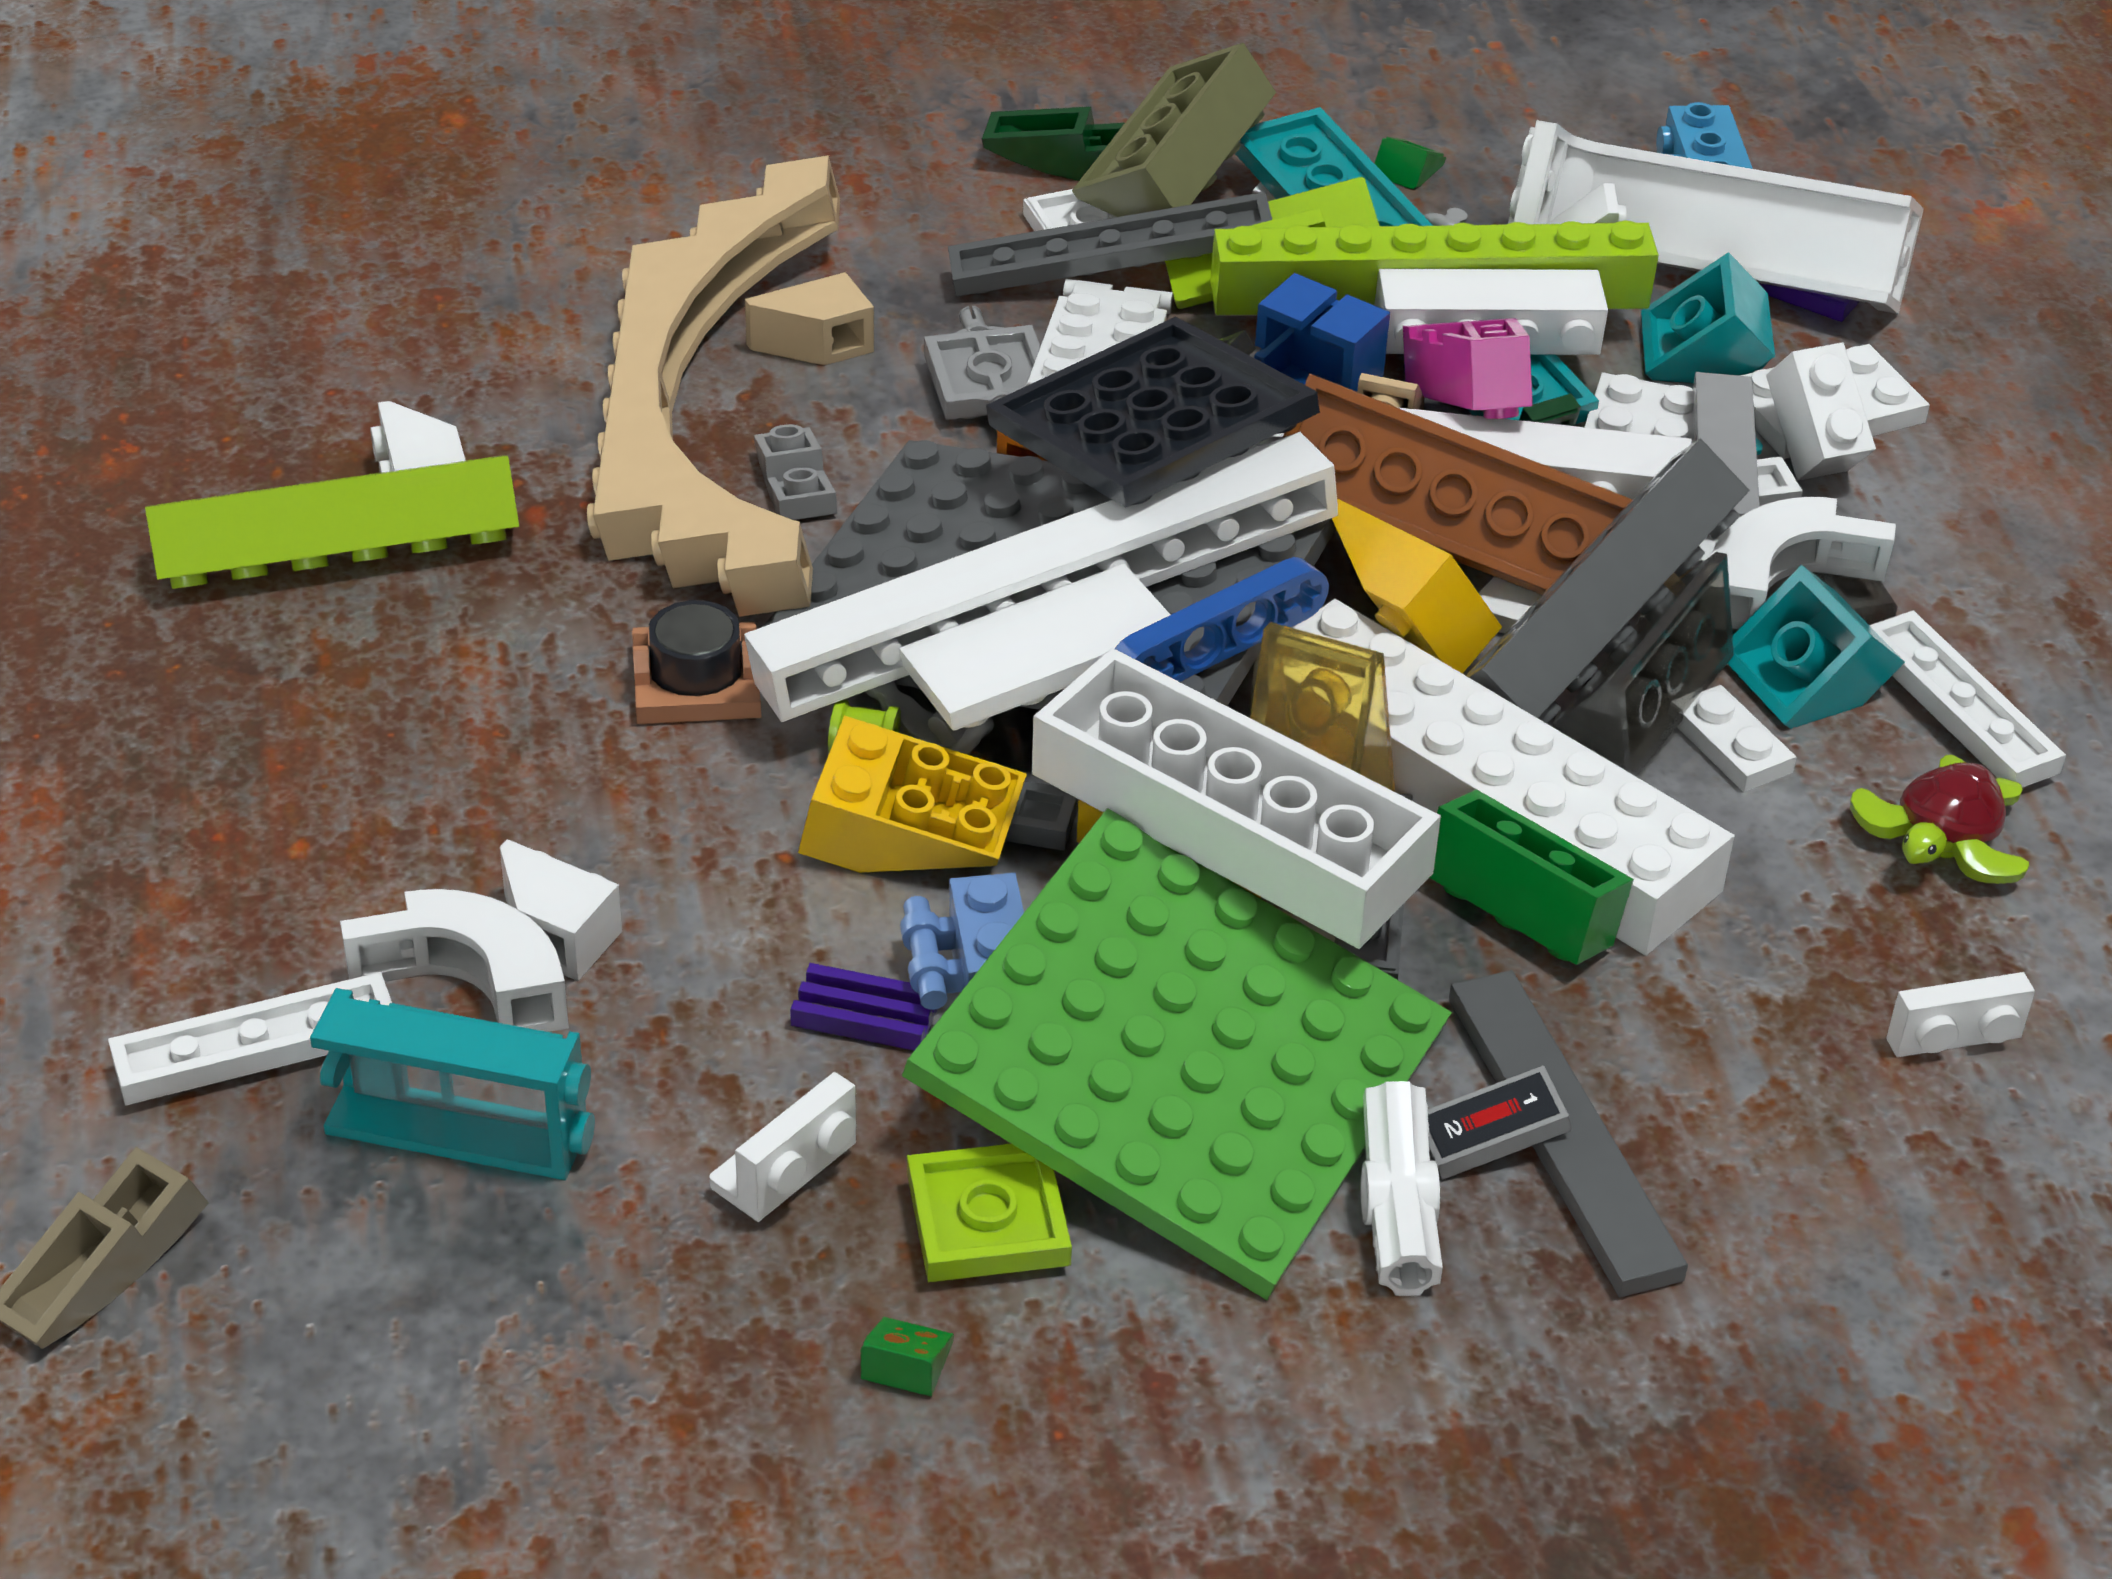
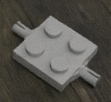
[924,306,1040,420]

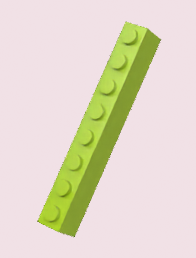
[1210,220,1659,315]

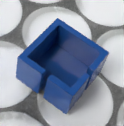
[1254,273,1390,392]

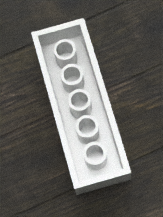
[1032,648,1441,949]

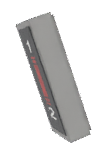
[1428,1065,1572,1180]

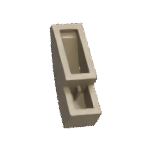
[0,1147,209,1349]

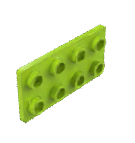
[1165,177,1379,309]

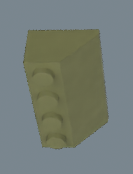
[1072,43,1276,217]

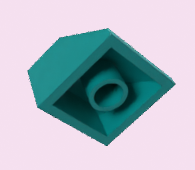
[1641,252,1775,383]
[1717,564,1905,729]

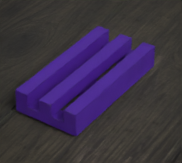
[790,963,937,1050]

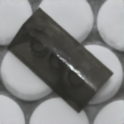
[1552,552,1734,777]

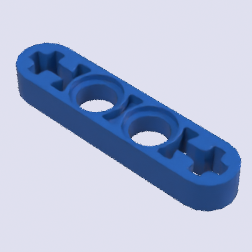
[1115,557,1329,682]

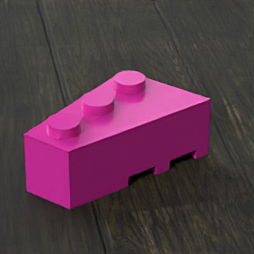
[1403,318,1533,419]

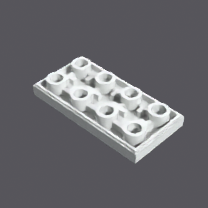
[899,563,1170,731]

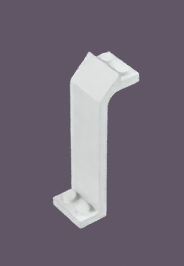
[1508,120,1924,314]

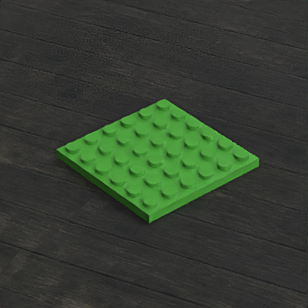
[902,808,1452,1300]

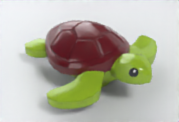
[1850,754,2029,884]

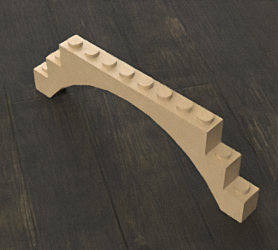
[587,155,840,617]

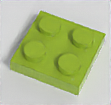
[907,1144,1072,1282]

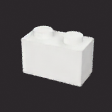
[1766,342,1876,481]

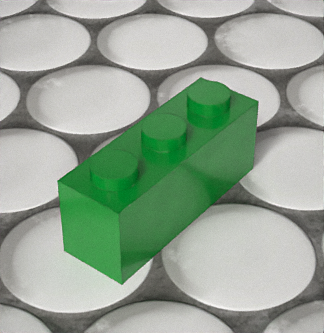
[1429,789,1634,965]

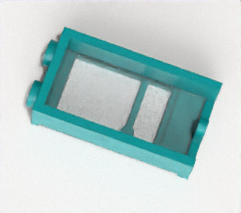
[310,988,595,1180]

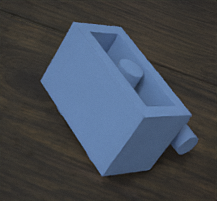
[900,873,1024,1010]

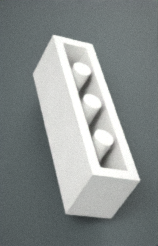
[1374,269,1608,355]

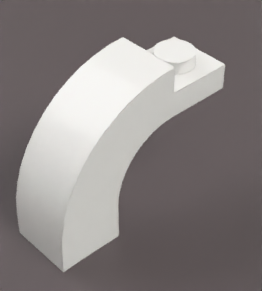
[1698,497,1896,629]
[340,889,569,1032]

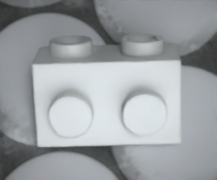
[710,1071,856,1222]

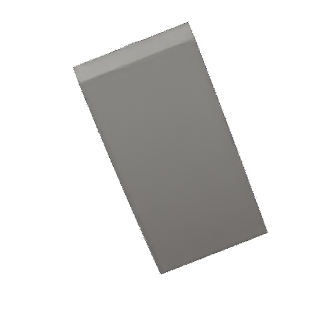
[754,424,837,520]

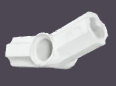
[1361,1082,1443,1296]

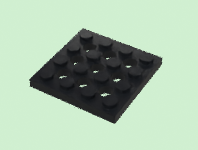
[986,316,1320,508]

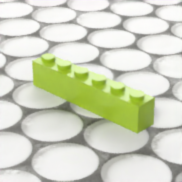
[145,455,519,589]

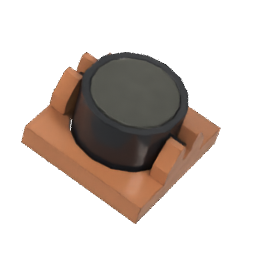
[632,600,761,724]

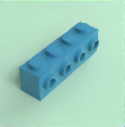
[1656,102,1753,169]

